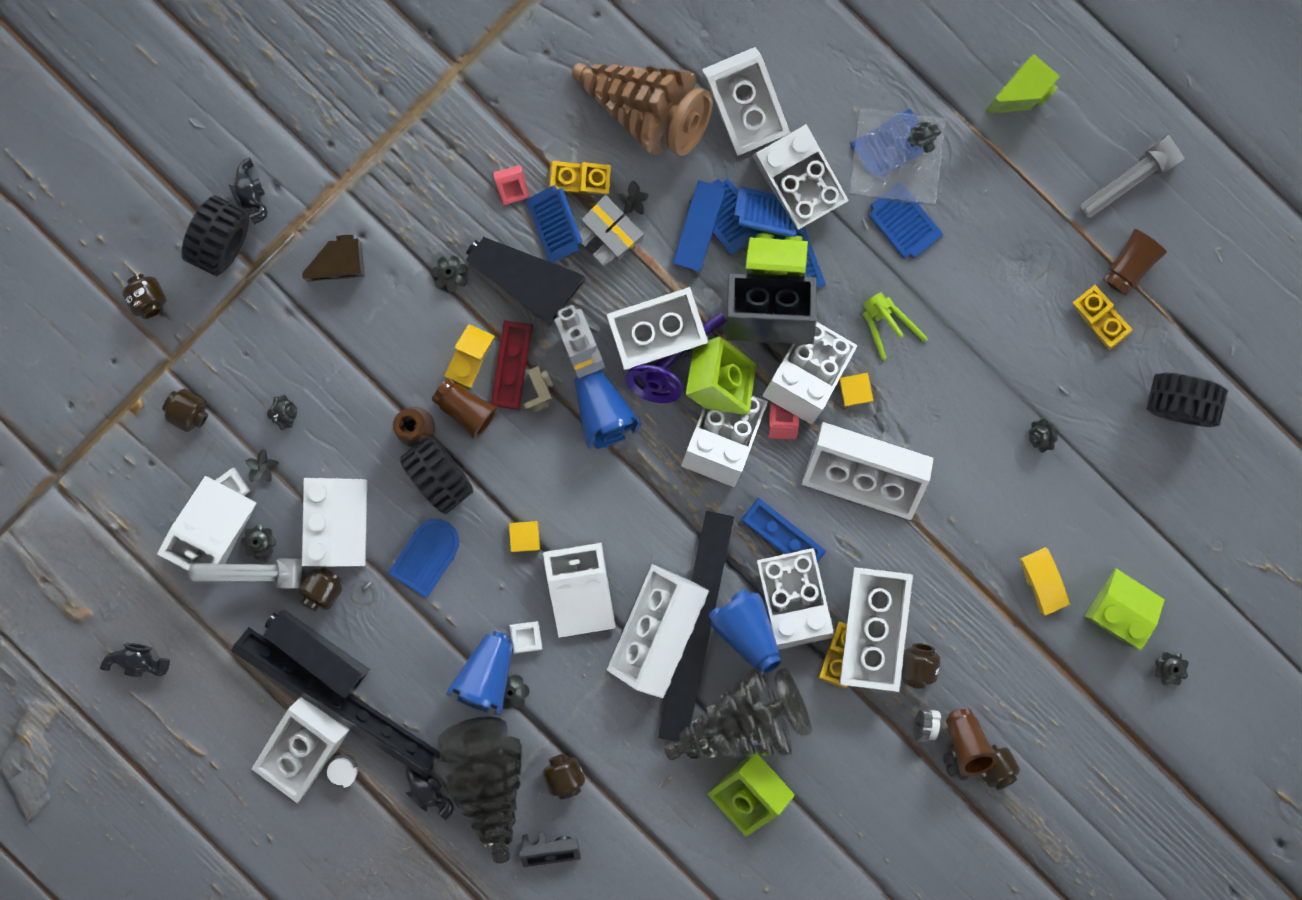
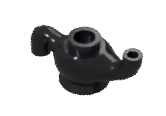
[229,157,268,225]
[100,643,170,677]
[406,767,454,820]

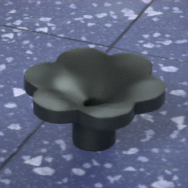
[503,674,530,709]

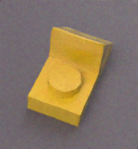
[444,324,495,388]

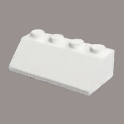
[802,422,933,520]
[607,564,709,698]
[840,567,913,692]

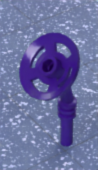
[626,312,727,403]

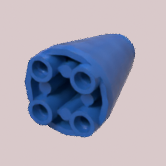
[709,590,781,674]

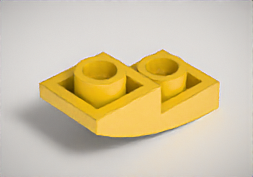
[549,161,611,195]
[1072,285,1133,351]
[1020,547,1070,616]
[818,621,847,689]

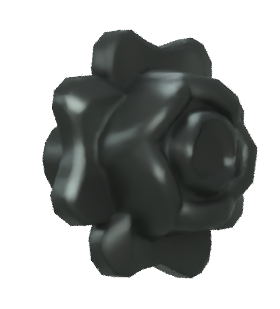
[907,121,941,153]
[267,395,297,430]
[1029,418,1059,453]
[241,524,277,560]
[1155,652,1189,686]

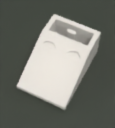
[752,124,849,230]
[762,322,857,425]
[681,395,768,487]
[157,476,257,571]
[543,542,616,638]
[757,548,834,650]

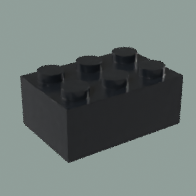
[726,273,817,344]

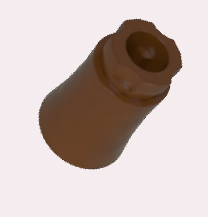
[1103,229,1167,296]
[432,378,499,440]
[393,407,435,447]
[946,708,999,776]

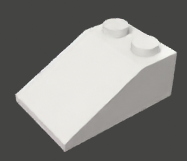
[702,47,790,156]
[252,697,350,804]

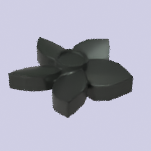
[619,181,649,215]
[245,449,279,482]

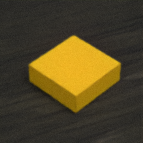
[839,373,873,407]
[509,521,540,552]

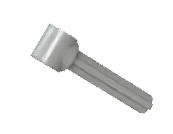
[1080,134,1185,218]
[188,558,303,588]

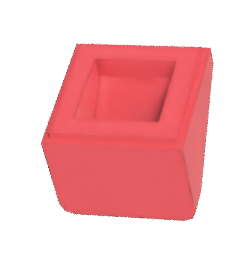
[493,165,530,206]
[768,403,799,440]

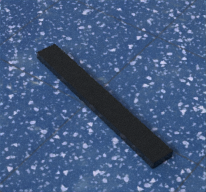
[658,511,734,744]
[231,627,442,778]

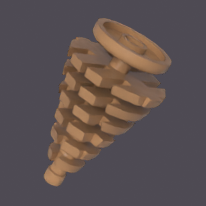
[572,63,713,156]

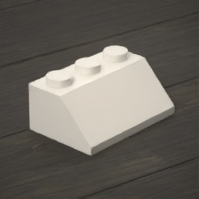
[607,287,708,370]
[302,478,367,566]

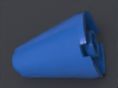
[574,370,641,449]
[446,631,513,716]

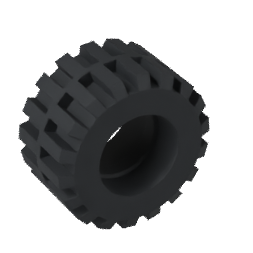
[181,195,249,276]
[1146,373,1228,427]
[400,436,473,514]

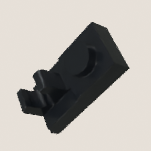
[519,832,581,867]

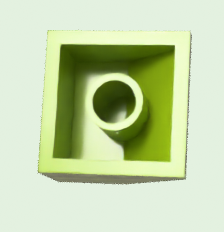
[985,54,1060,113]
[746,233,808,277]
[686,336,756,415]
[1084,568,1165,650]
[707,752,795,837]

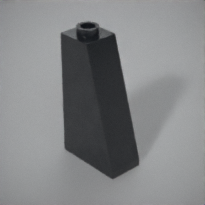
[466,237,585,325]
[263,610,370,698]

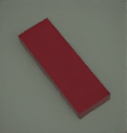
[491,320,533,410]

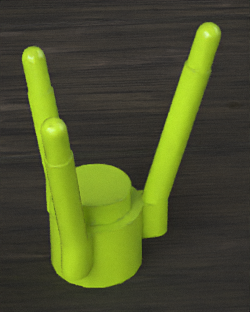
[863,292,928,360]

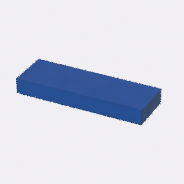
[673,180,726,272]
[740,497,826,563]

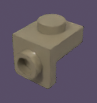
[523,366,553,413]

